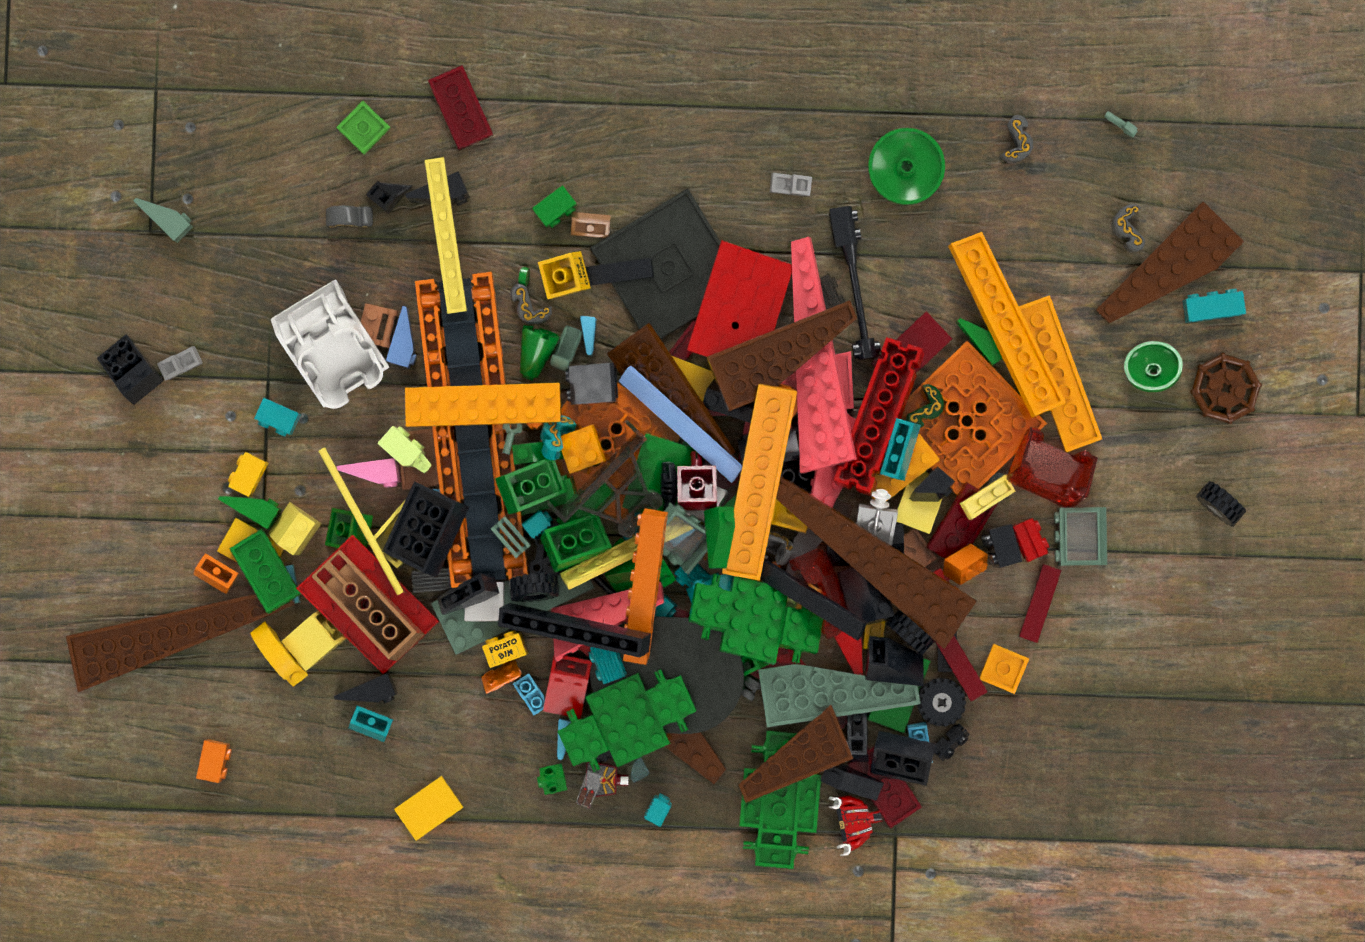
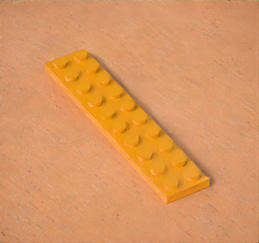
[948,232,1066,418]
[722,384,797,580]

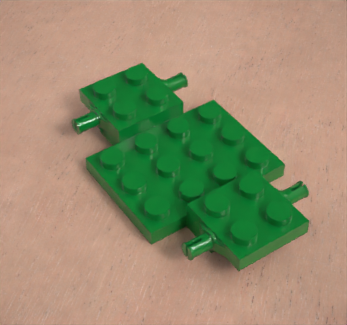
[688,574,823,665]
[557,669,697,772]
[739,730,821,869]

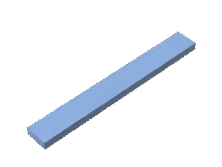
[619,366,742,483]

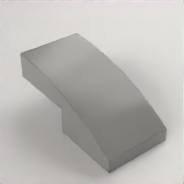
[769,173,812,196]
[157,346,203,381]

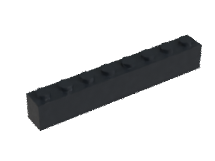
[498,603,651,658]

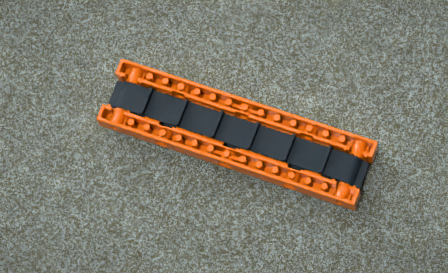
[415,272,529,588]

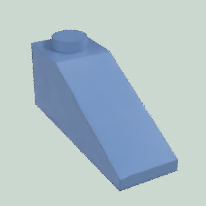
[386,306,417,369]

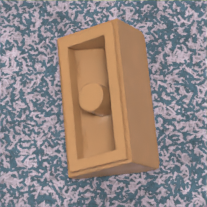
[571,212,611,238]

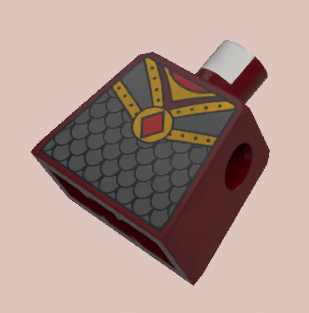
[585,762,629,798]

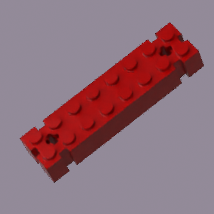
[834,337,925,497]

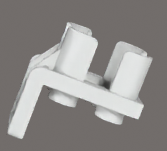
[271,280,389,409]

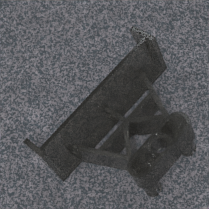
[545,420,663,537]

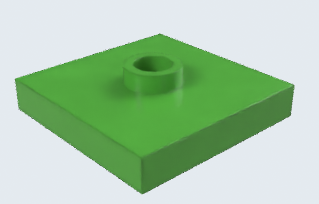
[336,101,391,155]

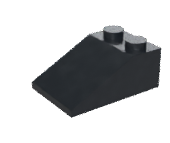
[405,172,470,206]

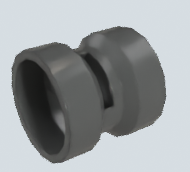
[741,675,761,701]

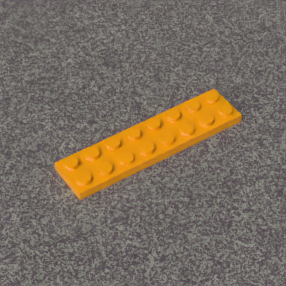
[1019,295,1102,453]
[405,383,561,427]

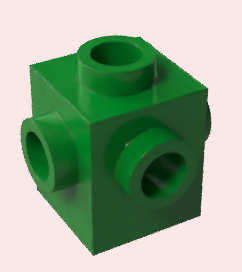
[537,763,567,795]

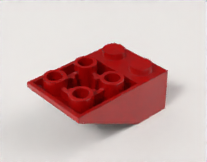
[543,655,592,719]

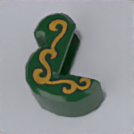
[905,384,944,428]

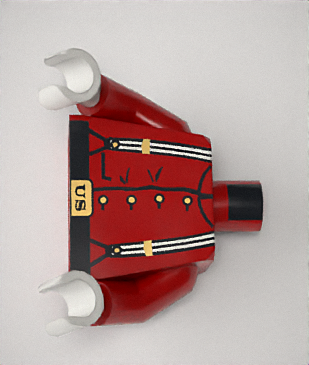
[828,796,882,856]

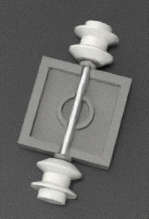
[856,489,898,546]

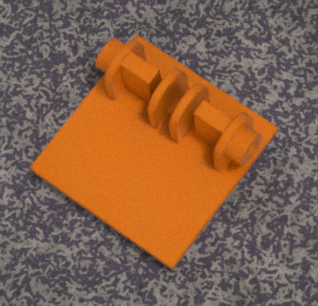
[481,660,522,694]

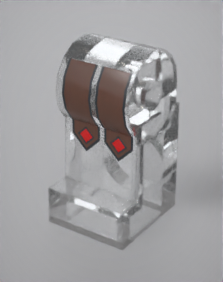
[575,769,604,809]

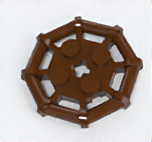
[1190,352,1262,424]

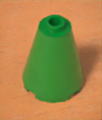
[520,325,560,380]

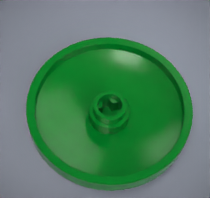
[868,128,945,205]

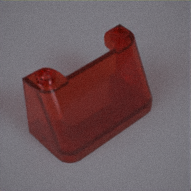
[1006,427,1098,508]
[789,549,846,639]

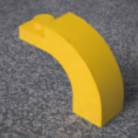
[250,621,308,687]

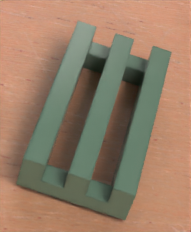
[490,516,531,558]

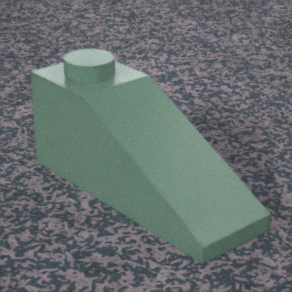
[133,198,193,243]

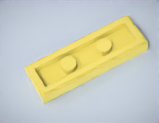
[960,475,1015,520]

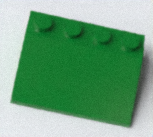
[622,432,697,513]

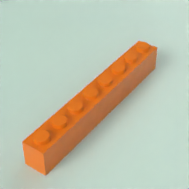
[623,508,668,665]

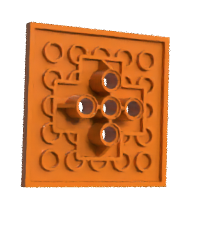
[901,341,1047,496]
[531,382,681,524]

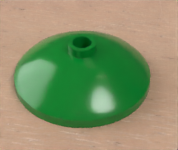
[1124,341,1183,392]

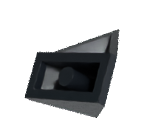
[366,181,413,214]

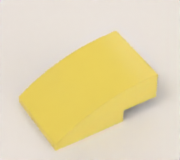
[896,472,942,534]

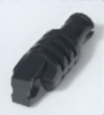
[660,462,678,511]

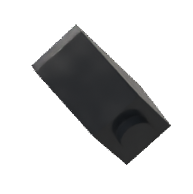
[909,466,955,502]

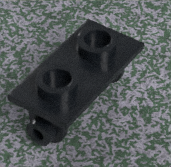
[934,723,970,761]

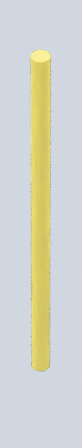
[319,448,404,595]

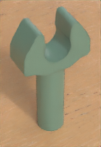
[1104,111,1138,137]
[502,424,522,455]

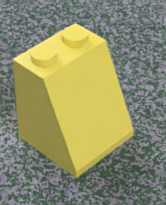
[268,502,322,555]
[281,611,347,671]

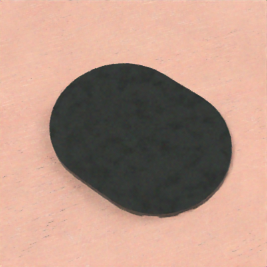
[590,617,744,734]

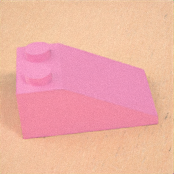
[337,458,401,488]

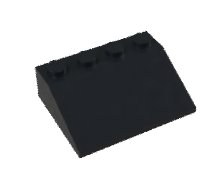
[382,481,469,577]

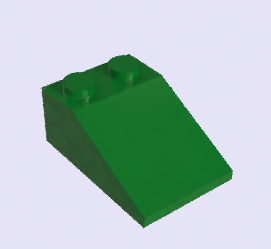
[495,459,567,514]
[541,513,612,572]
[605,557,676,593]

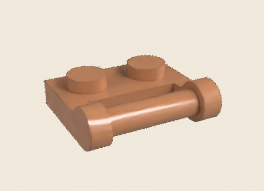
[361,303,399,348]

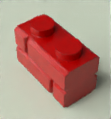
[1013,518,1049,562]

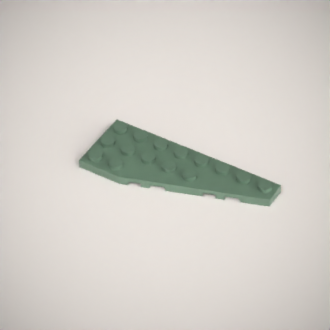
[758,664,920,727]

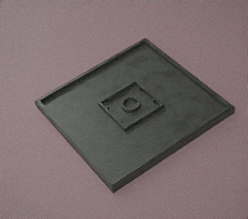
[590,188,720,339]

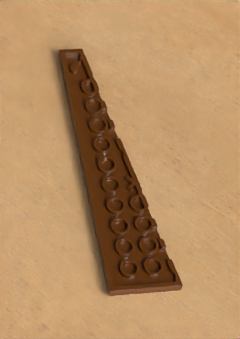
[776,476,976,649]
[66,594,296,692]

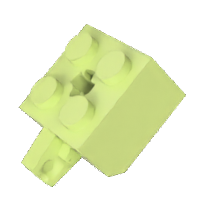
[378,426,432,473]

